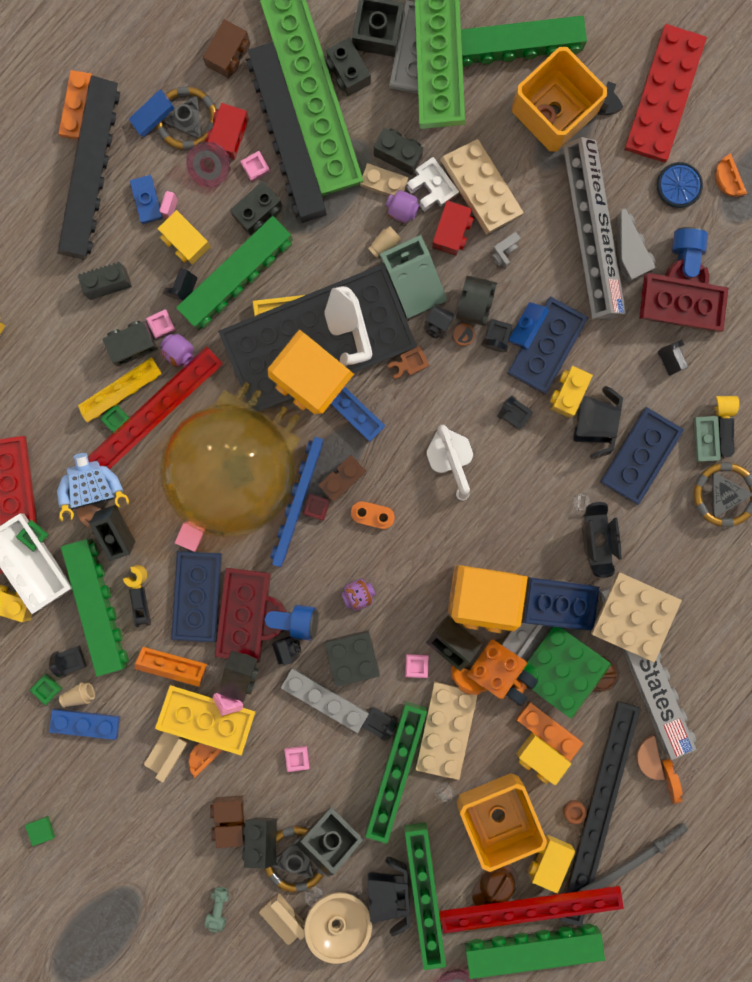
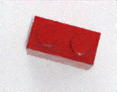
[206,103,249,159]
[432,201,474,256]

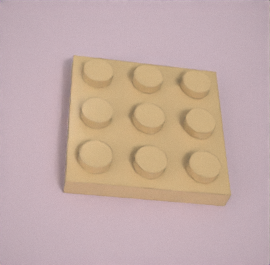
[591,572,682,663]

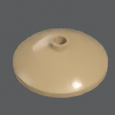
[304,892,372,964]

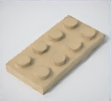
[440,139,524,235]
[415,681,477,780]

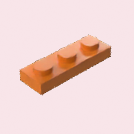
[59,70,93,140]
[135,647,207,687]
[516,701,584,761]

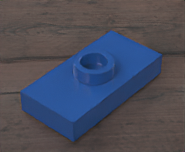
[129,175,163,224]
[508,302,549,349]

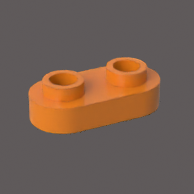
[351,501,395,529]

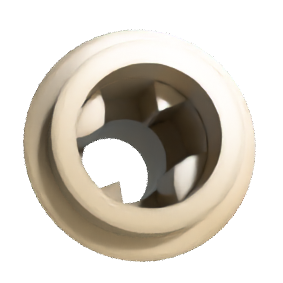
[368,226,401,258]
[59,682,95,708]

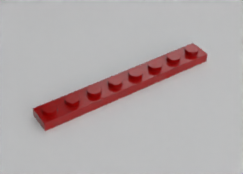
[88,346,223,469]
[439,886,624,934]

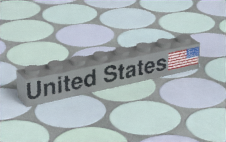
[563,137,626,319]
[599,585,697,760]

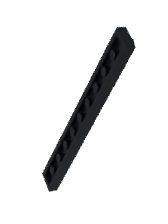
[559,701,641,927]

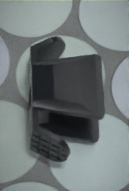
[573,386,623,459]
[582,502,622,578]
[368,857,410,936]

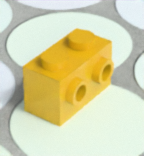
[157,210,211,265]
[550,366,593,418]
[0,584,32,622]
[516,732,571,785]
[528,834,575,894]

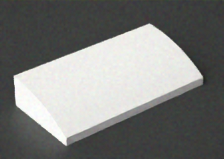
[0,513,72,614]

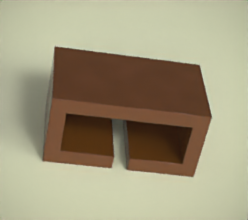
[203,19,250,79]
[318,455,367,502]
[210,795,245,848]

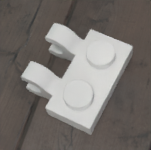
[406,157,459,212]

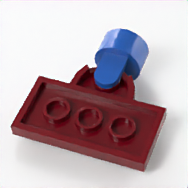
[639,227,729,332]
[215,568,319,663]

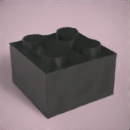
[352,0,404,57]
[325,630,380,687]
[295,807,364,877]

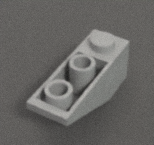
[617,208,656,284]

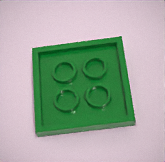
[524,627,612,719]

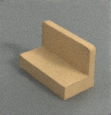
[144,732,190,782]
[259,893,305,945]

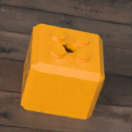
[512,47,607,152]
[268,330,354,414]
[448,565,528,633]
[456,773,547,872]

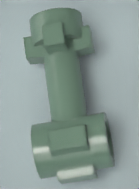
[205,887,229,933]

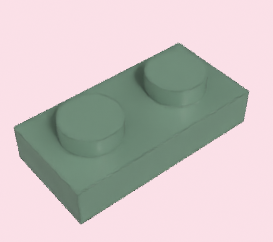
[693,416,721,462]

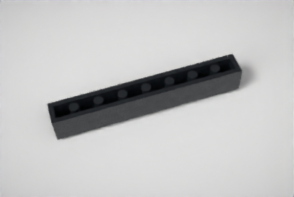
[246,42,327,223]
[57,75,120,260]

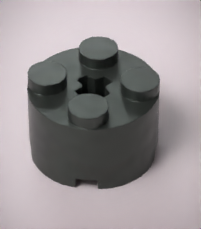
[456,276,497,326]

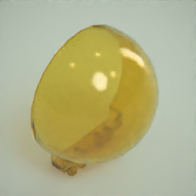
[160,382,302,537]

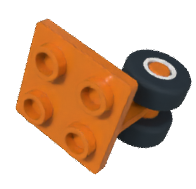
[467,639,538,706]

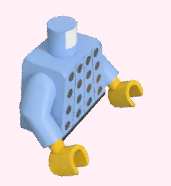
[57,453,129,522]

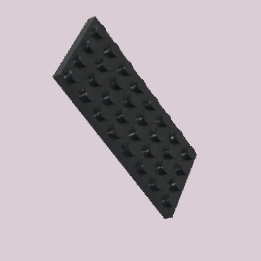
[218,263,417,414]

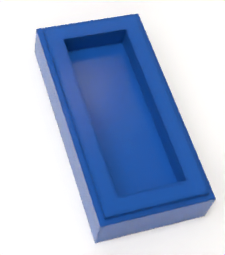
[129,89,175,137]

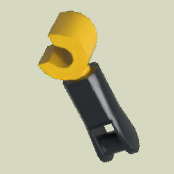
[715,396,739,457]
[123,565,151,628]

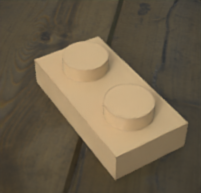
[360,163,409,196]

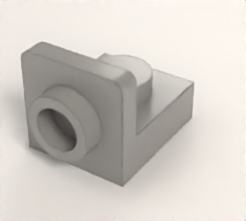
[491,232,521,269]

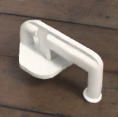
[325,286,372,366]
[426,425,473,501]

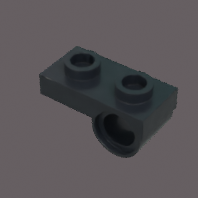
[424,304,455,339]
[271,636,301,666]

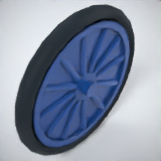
[657,162,703,208]

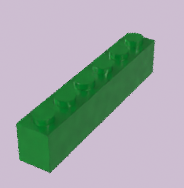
[461,15,587,67]
[176,216,293,330]
[61,539,129,677]
[365,701,427,844]
[404,822,446,970]
[464,924,605,979]

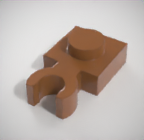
[388,346,430,379]

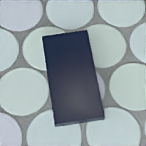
[507,296,589,395]
[600,407,684,505]
[171,551,222,643]
[521,577,600,631]

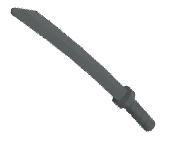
[579,823,688,891]

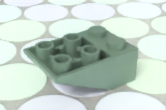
[380,235,448,319]

